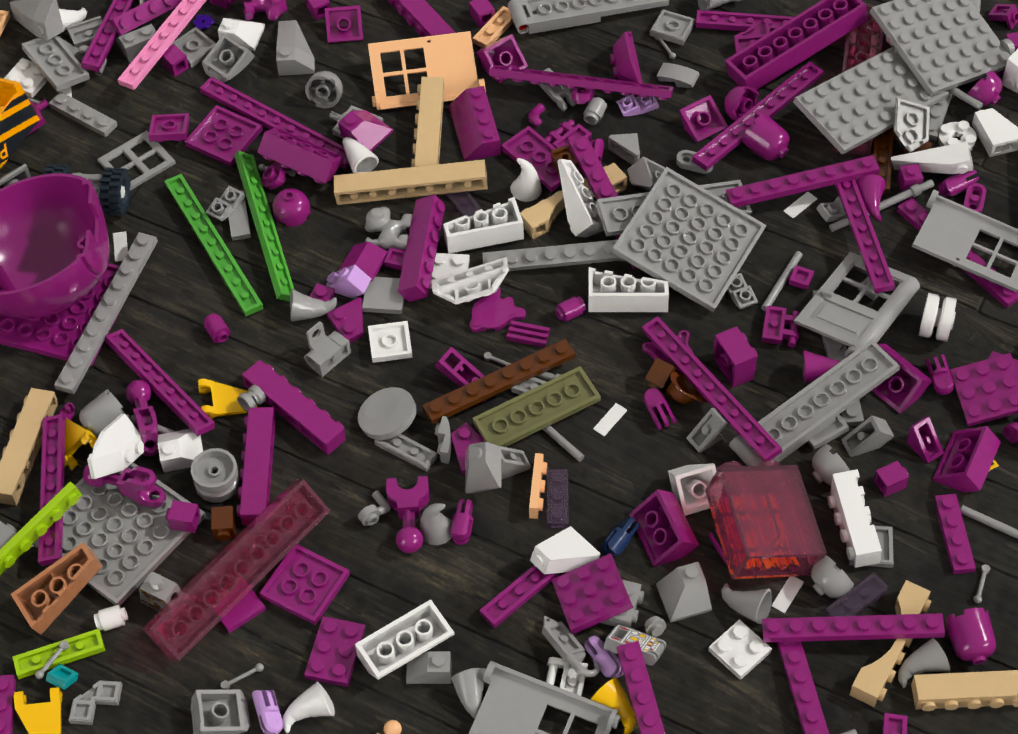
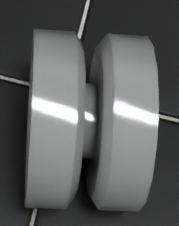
[191,448,241,503]

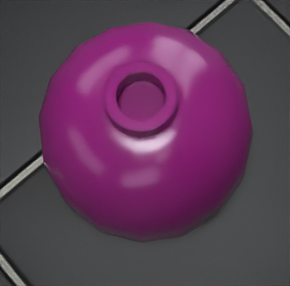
[968,70,1003,107]
[724,85,760,121]
[272,188,311,227]

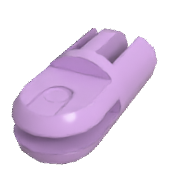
[584,636,623,678]
[252,690,283,734]

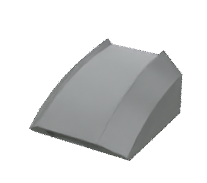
[202,34,255,83]
[190,689,250,734]

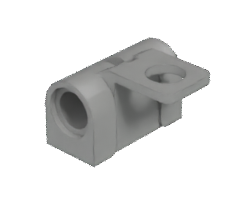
[304,321,351,377]

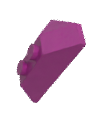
[610,31,643,96]

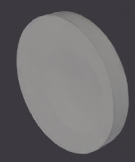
[358,387,416,440]

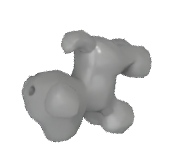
[365,206,412,250]

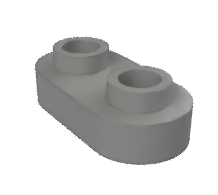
[676,150,713,174]

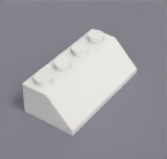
[355,600,455,680]

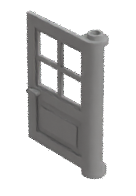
[912,189,1018,292]
[794,252,920,358]
[469,661,621,734]

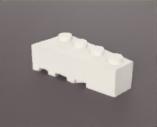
[589,267,669,312]

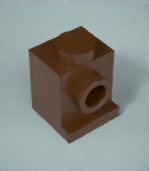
[551,145,578,177]

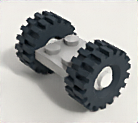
[42,164,131,216]

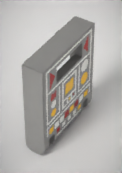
[603,624,667,666]

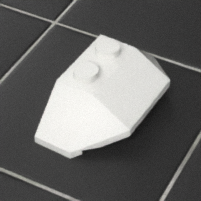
[431,257,509,305]
[87,414,144,479]

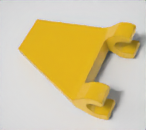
[198,379,257,419]
[64,418,97,470]
[14,687,62,734]

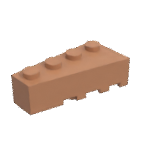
[11,543,103,635]

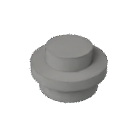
[645,616,666,637]

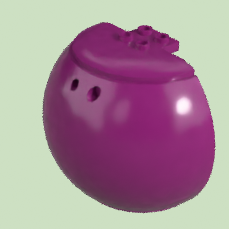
[0,173,109,319]

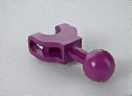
[125,380,159,456]
[83,464,166,508]
[386,476,430,553]

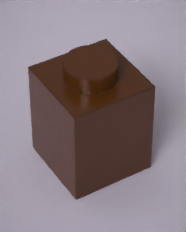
[645,357,678,391]
[211,506,236,541]

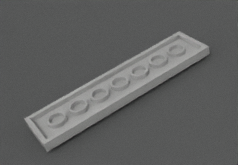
[596,180,752,236]

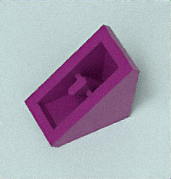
[907,417,944,463]

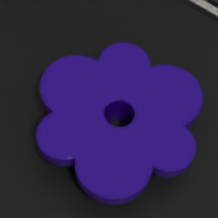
[193,14,214,30]

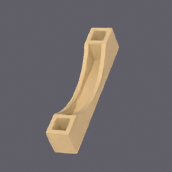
[520,163,627,240]
[850,580,932,707]

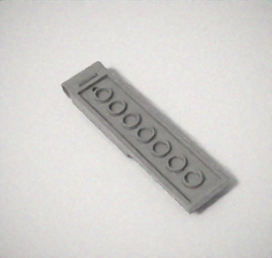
[508,0,669,34]
[729,339,900,475]

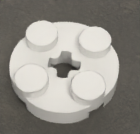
[938,121,977,151]

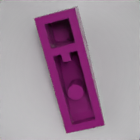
[434,347,486,402]

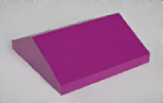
[325,5,363,43]
[679,95,728,143]
[338,242,388,281]

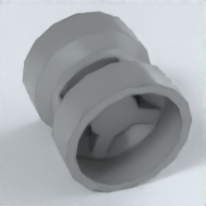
[237,385,266,412]

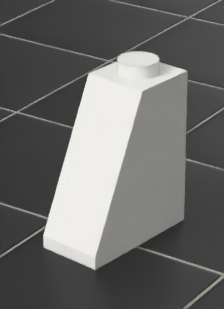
[972,108,1018,157]
[530,526,601,574]

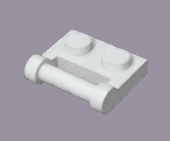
[546,657,588,696]

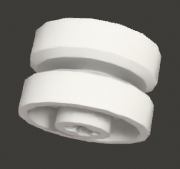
[919,293,957,342]

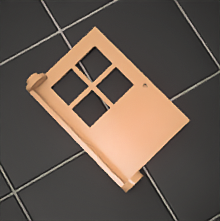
[368,31,486,110]

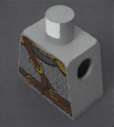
[139,572,187,619]

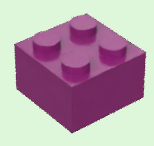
[713,326,758,388]

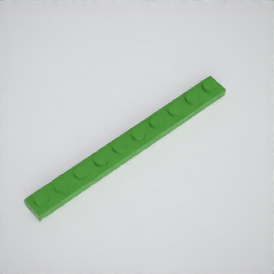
[234,150,294,302]
[164,174,263,317]

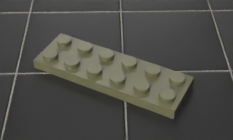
[472,366,601,447]

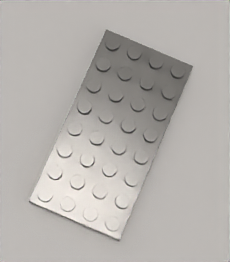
[793,46,949,155]

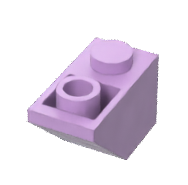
[326,264,371,298]

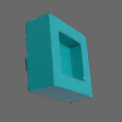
[46,664,79,690]

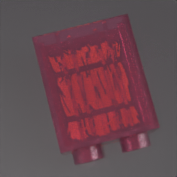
[705,460,827,579]

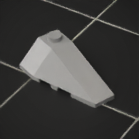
[10,0,64,40]
[276,20,315,76]

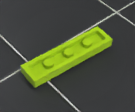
[12,629,106,679]

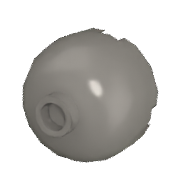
[305,71,343,109]
[812,444,850,486]
[811,554,854,598]

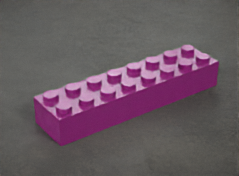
[725,0,869,90]

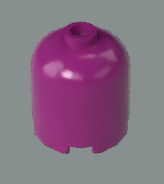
[741,113,790,161]
[944,608,996,665]

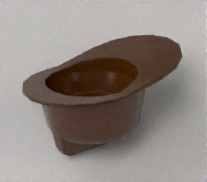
[666,372,708,405]

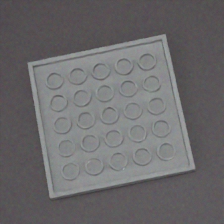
[870,0,1011,96]
[611,167,767,312]
[32,463,206,605]

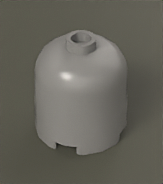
[79,389,132,438]

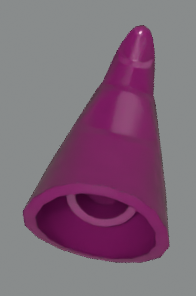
[856,174,886,222]
[803,350,841,383]

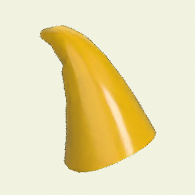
[590,678,636,734]

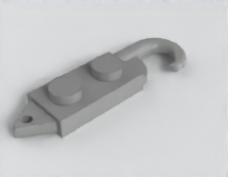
[542,616,600,677]

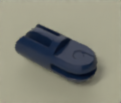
[601,516,639,556]

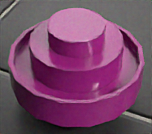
[262,163,286,190]

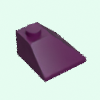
[475,34,528,83]
[338,110,393,151]

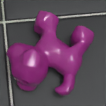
[241,0,287,21]

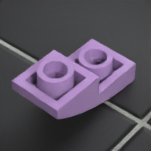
[616,94,659,116]

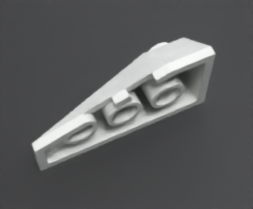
[891,141,973,174]
[557,159,604,237]

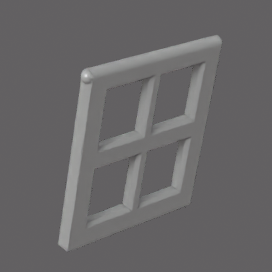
[97,131,176,190]

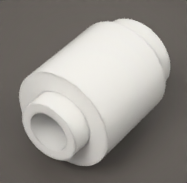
[94,604,128,631]

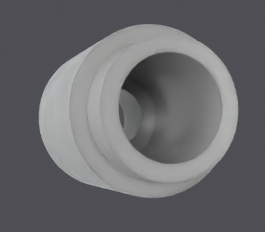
[583,97,607,125]

